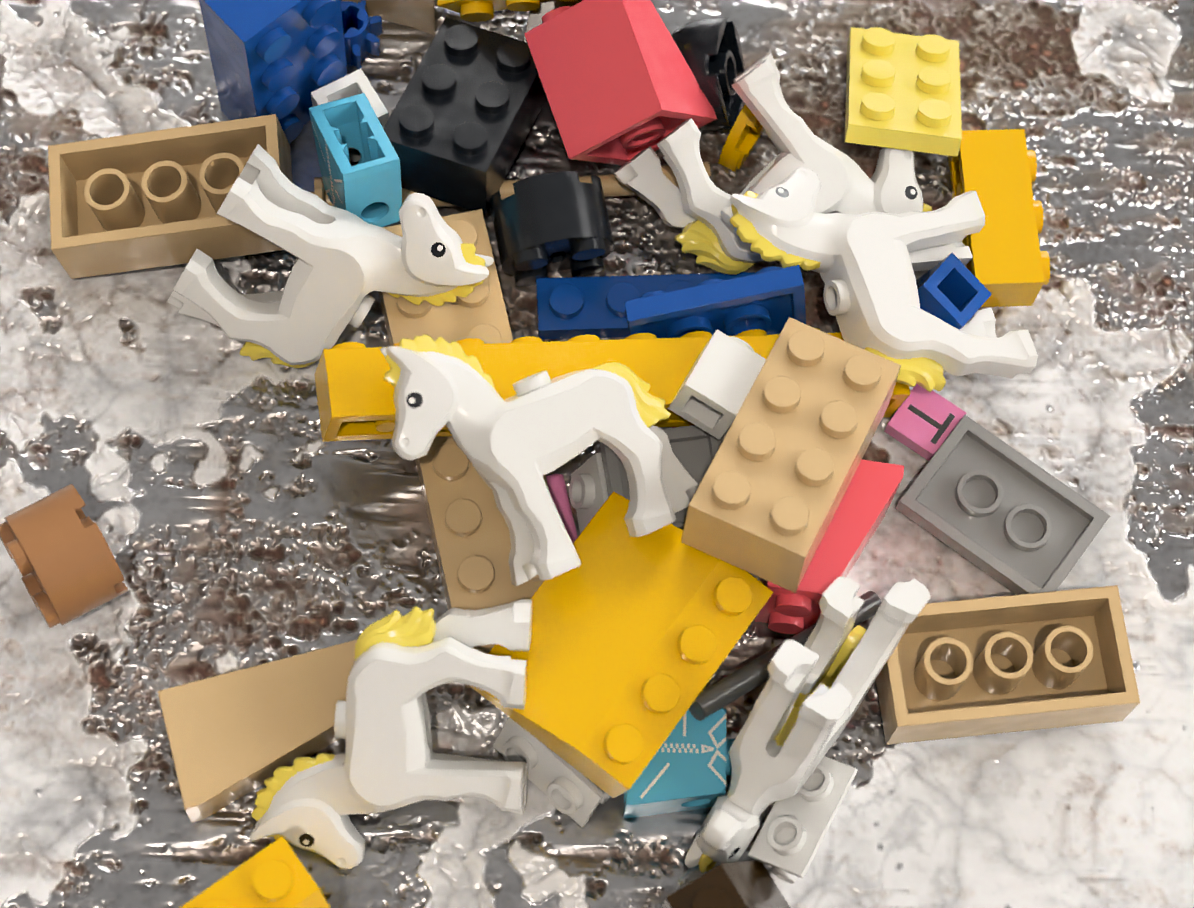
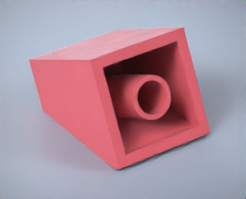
[524,0,717,166]
[754,459,904,634]

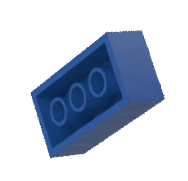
[199,0,348,143]

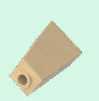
[158,639,358,823]

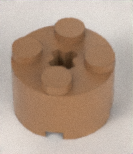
[0,484,128,628]

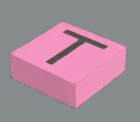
[884,384,966,461]

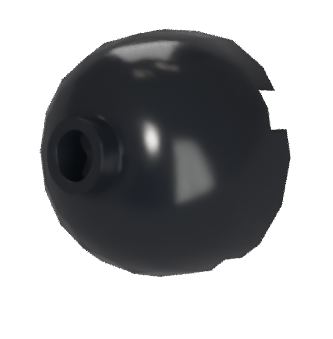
[671,18,744,130]

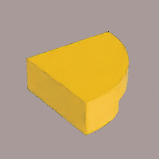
[718,104,764,172]

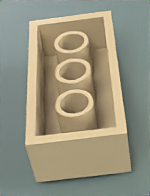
[48,114,293,279]
[681,317,901,593]
[874,585,1140,745]

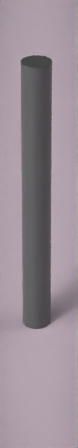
[689,591,882,721]

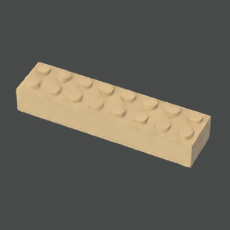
[378,209,550,689]

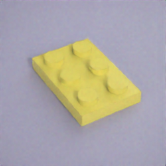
[845,27,962,157]

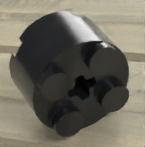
[489,171,615,287]

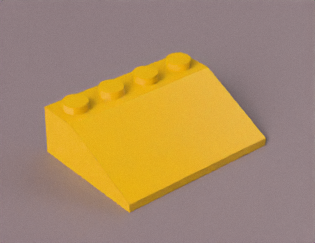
[469,491,774,798]

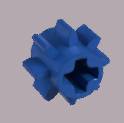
[340,0,383,69]

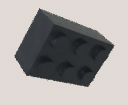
[383,17,547,215]

